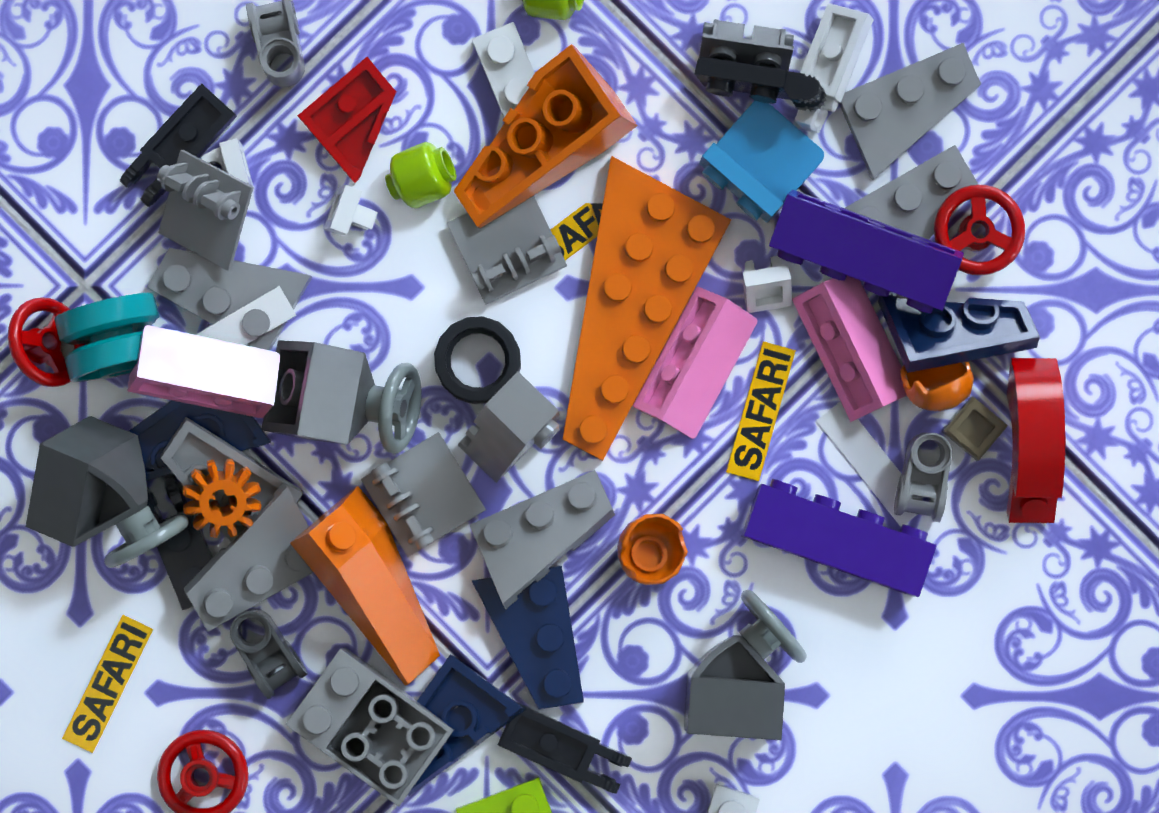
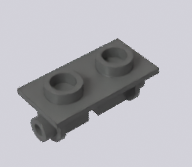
[699,19,794,71]

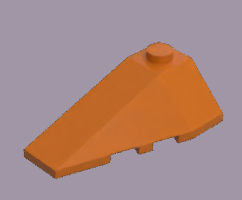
[454,44,638,228]
[290,486,440,686]

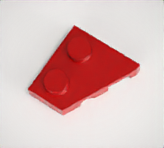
[297,57,397,183]

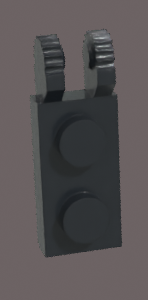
[694,57,827,112]
[119,84,237,207]
[147,476,213,610]
[497,702,632,794]

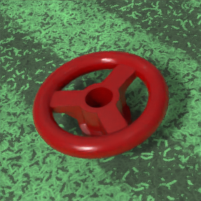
[934,184,1025,275]
[8,297,87,387]
[157,730,249,813]

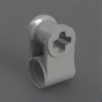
[246,0,305,87]
[894,433,952,523]

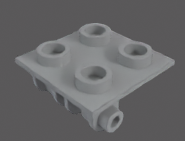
[157,150,254,271]
[446,196,568,305]
[361,432,486,557]

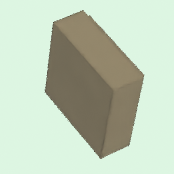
[942,396,1008,461]

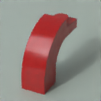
[1006,358,1066,523]

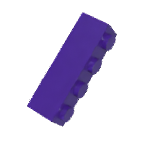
[769,189,964,313]
[741,479,937,597]

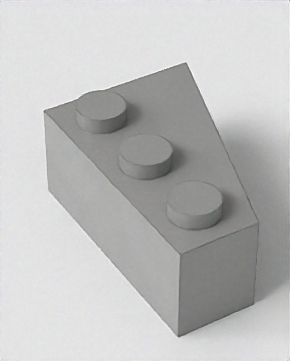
[458,371,560,483]

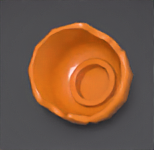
[900,362,974,412]
[617,514,688,585]

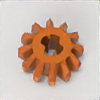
[182,459,262,538]

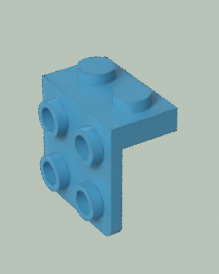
[699,101,824,223]

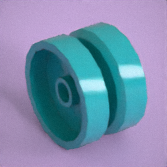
[54,293,160,382]

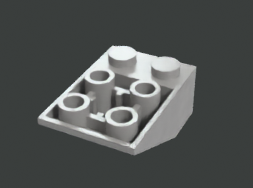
[286,647,454,807]

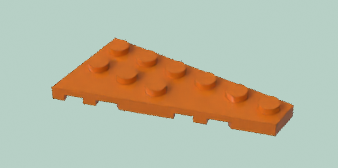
[562,156,731,461]

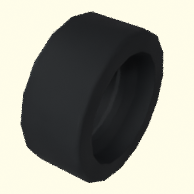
[434,316,521,404]

